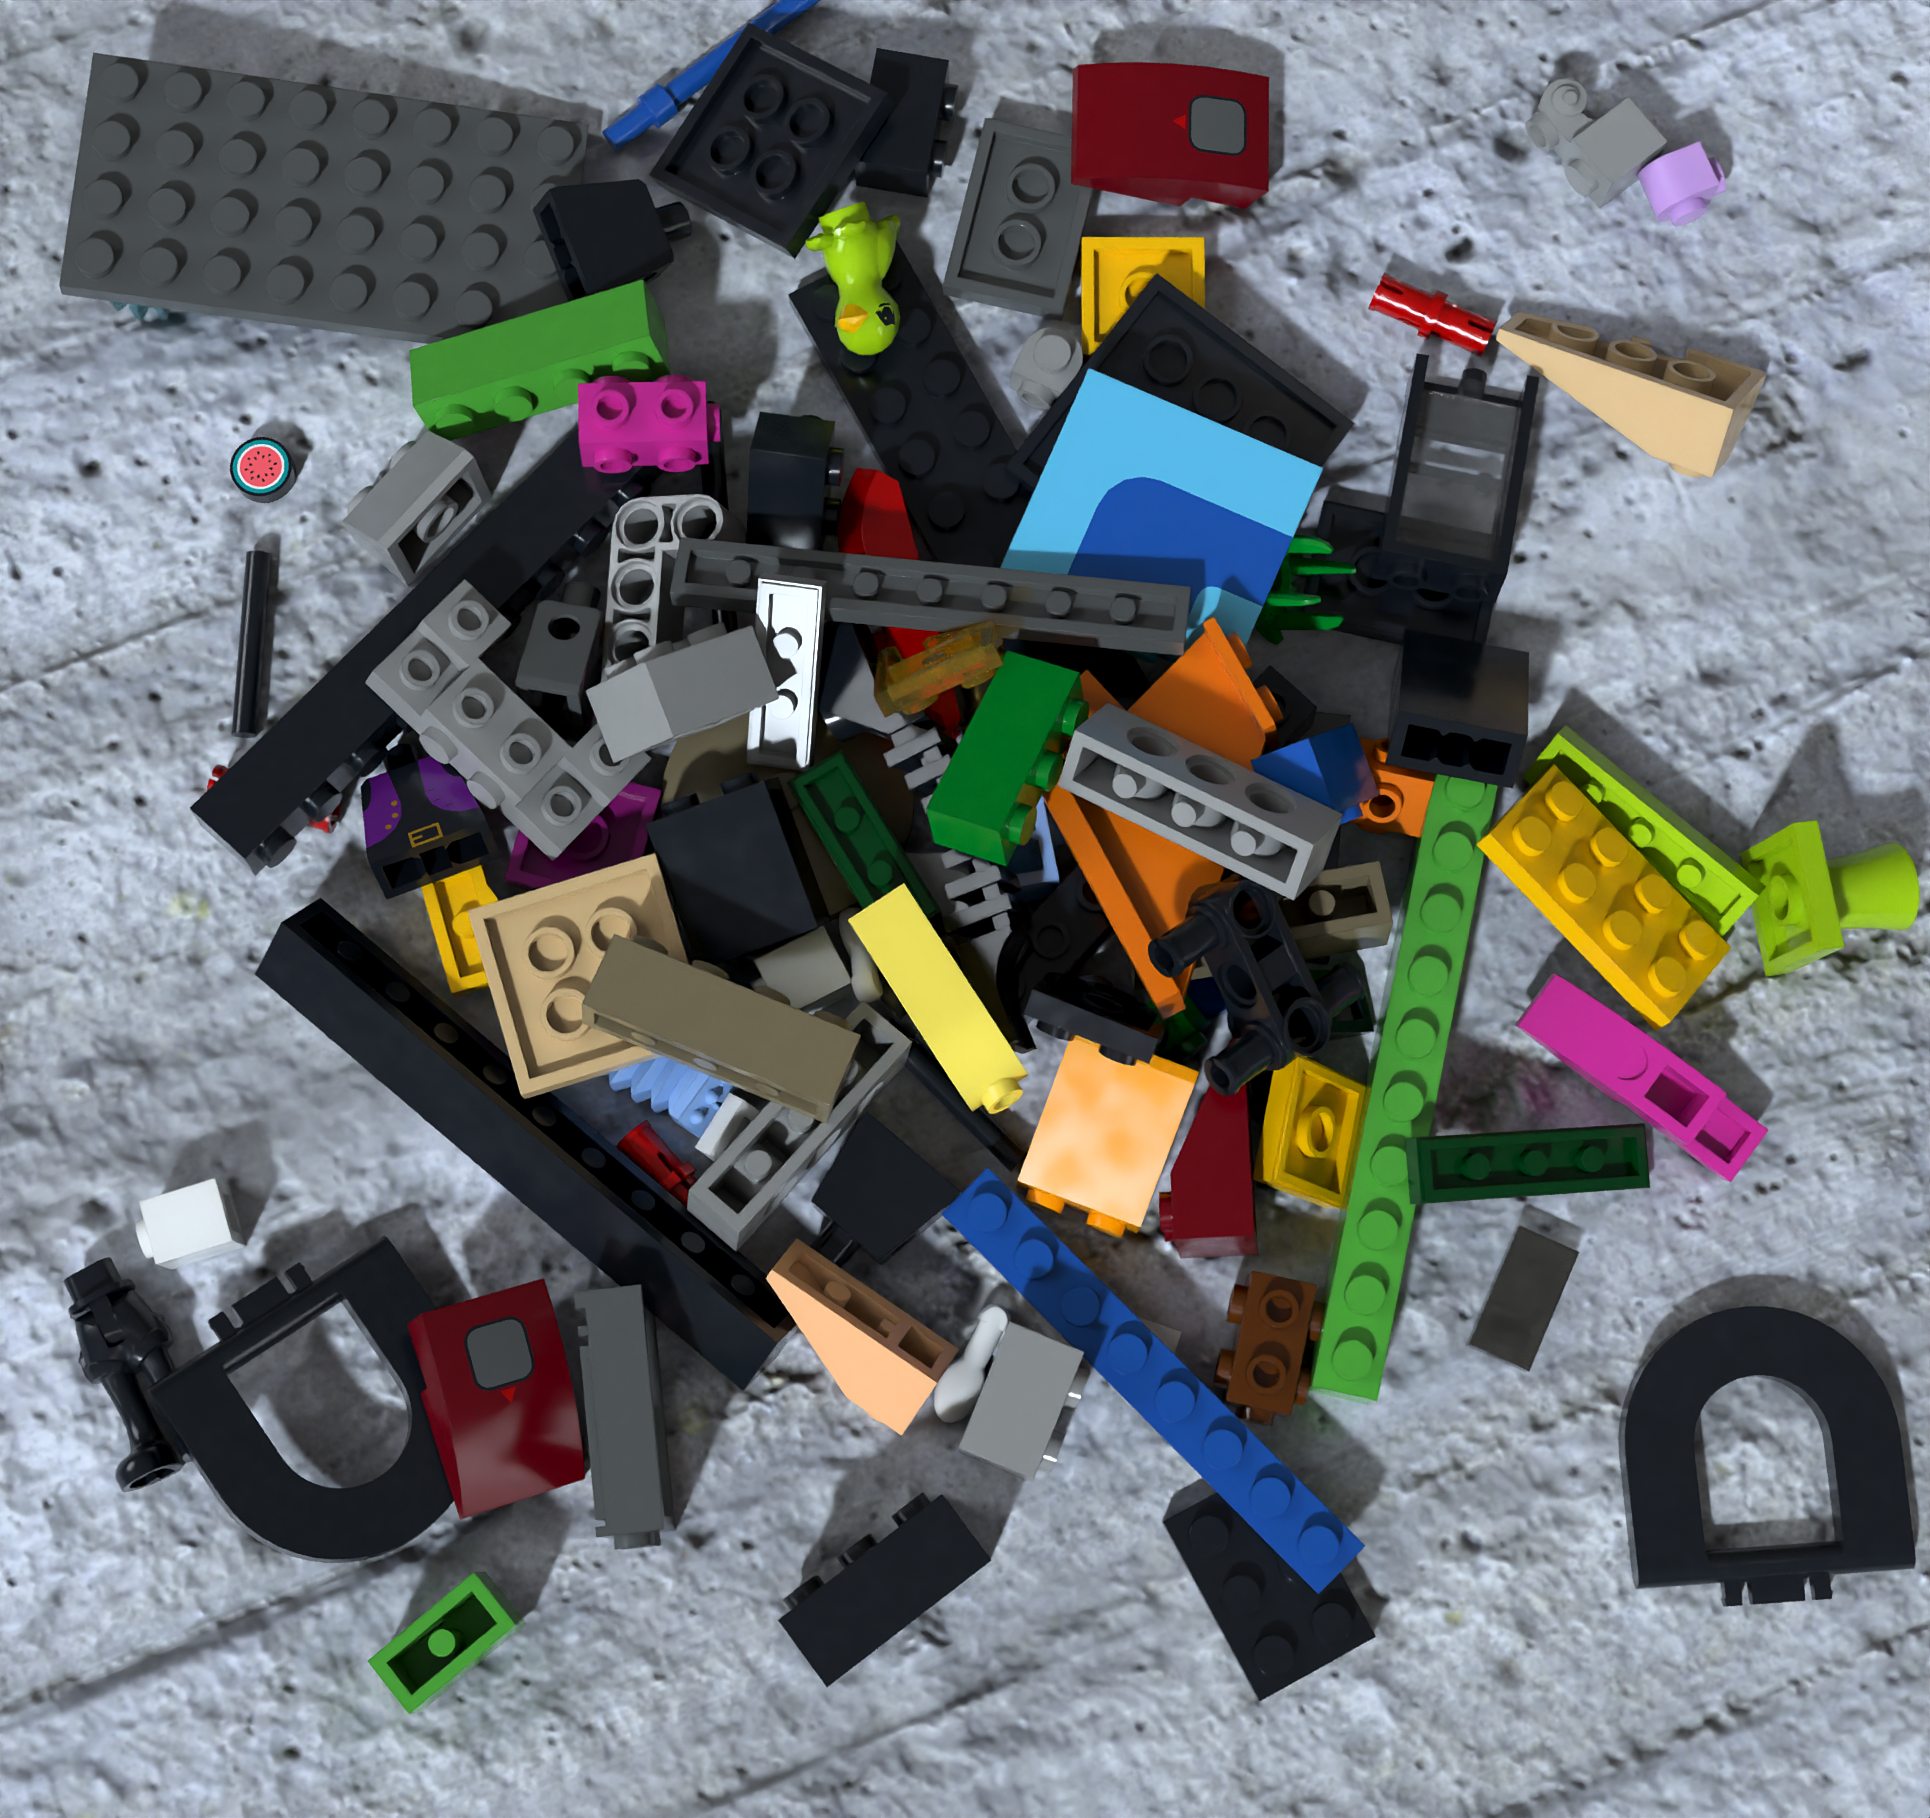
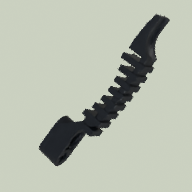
[818,621,1037,1054]

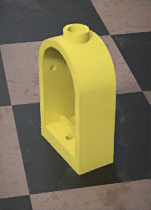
[848,883,1028,1114]

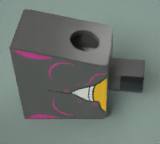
[515,581,605,742]

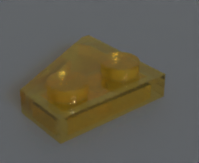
[873,620,1004,717]

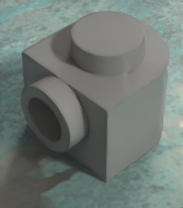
[1010,327,1083,410]

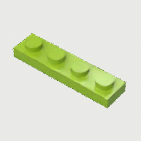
[1522,725,1766,937]

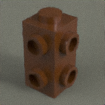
[1213,1271,1324,1427]

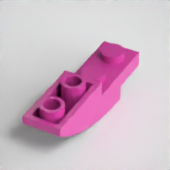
[1515,974,1768,1182]

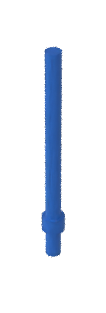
[602,0,821,151]

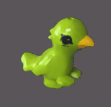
[806,201,900,355]

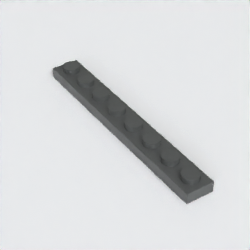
[670,537,1191,656]

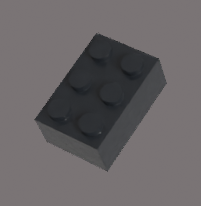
[778,1492,991,1687]

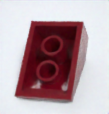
[1159,1038,1258,1259]

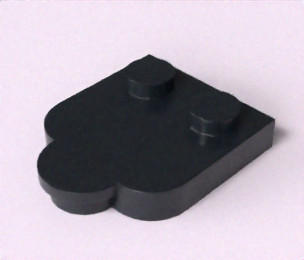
[1023,972,1170,1066]

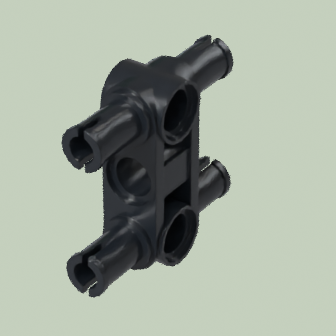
[1148,872,1367,1096]

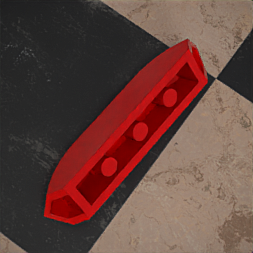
[838,468,961,741]

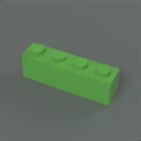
[409,279,671,441]

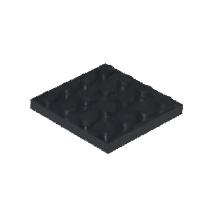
[1004,273,1355,493]

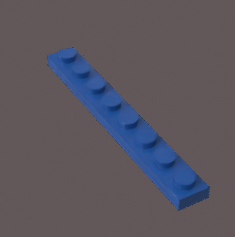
[941,1167,1365,1594]

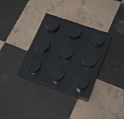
[649,23,896,259]

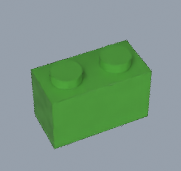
[368,1572,526,1715]

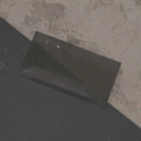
[1466,1225,1579,1372]

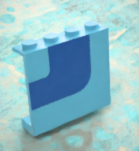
[1000,368,1323,664]

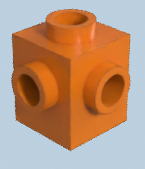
[1348,737,1435,837]

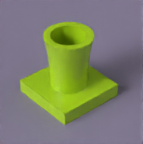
[1740,820,1920,976]

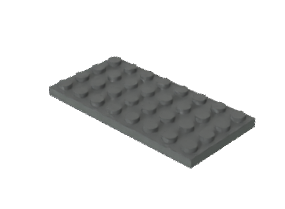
[59,52,589,344]

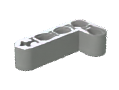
[601,494,746,751]

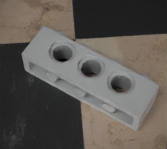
[1058,702,1343,901]
[687,1001,912,1252]

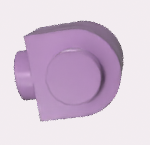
[1637,141,1726,226]

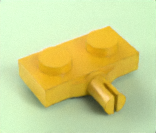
[421,865,499,998]

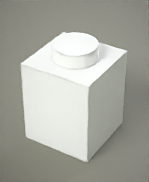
[750,926,854,1015]
[136,1178,246,1270]

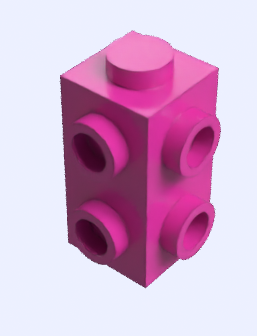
[578,375,721,473]

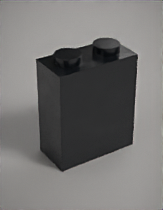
[1385,629,1529,788]
[645,771,831,965]

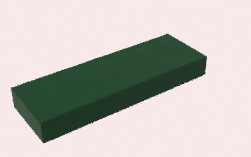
[787,750,942,922]

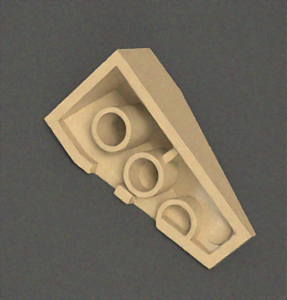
[1496,312,1767,478]

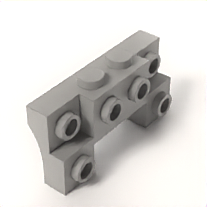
[365,579,652,861]

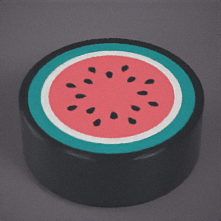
[230,437,296,503]

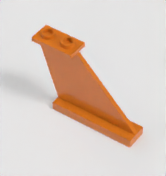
[1042,617,1283,1020]

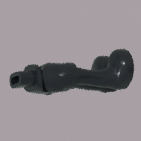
[63,1257,192,1492]

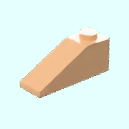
[766,1238,959,1436]

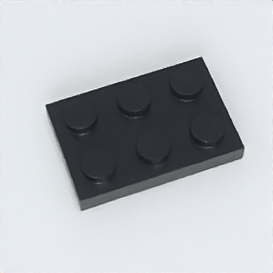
[1162,1492,1376,1701]

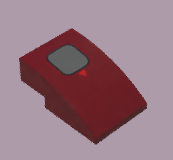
[1071,62,1269,209]
[407,1278,585,1520]

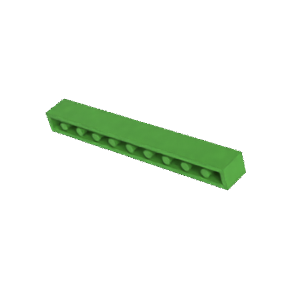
[1308,774,1498,1405]

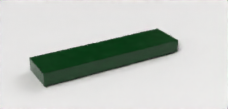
[1405,1123,1650,1204]

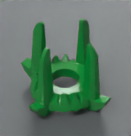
[1255,534,1356,645]

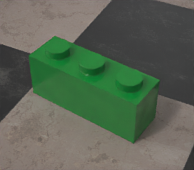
[926,650,1089,867]

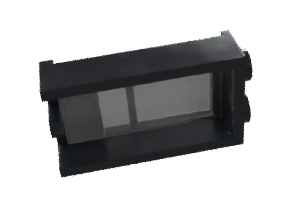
[1372,353,1540,603]

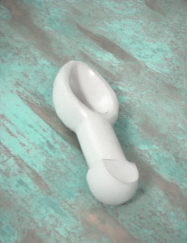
[839,907,883,1004]
[934,1304,1011,1423]

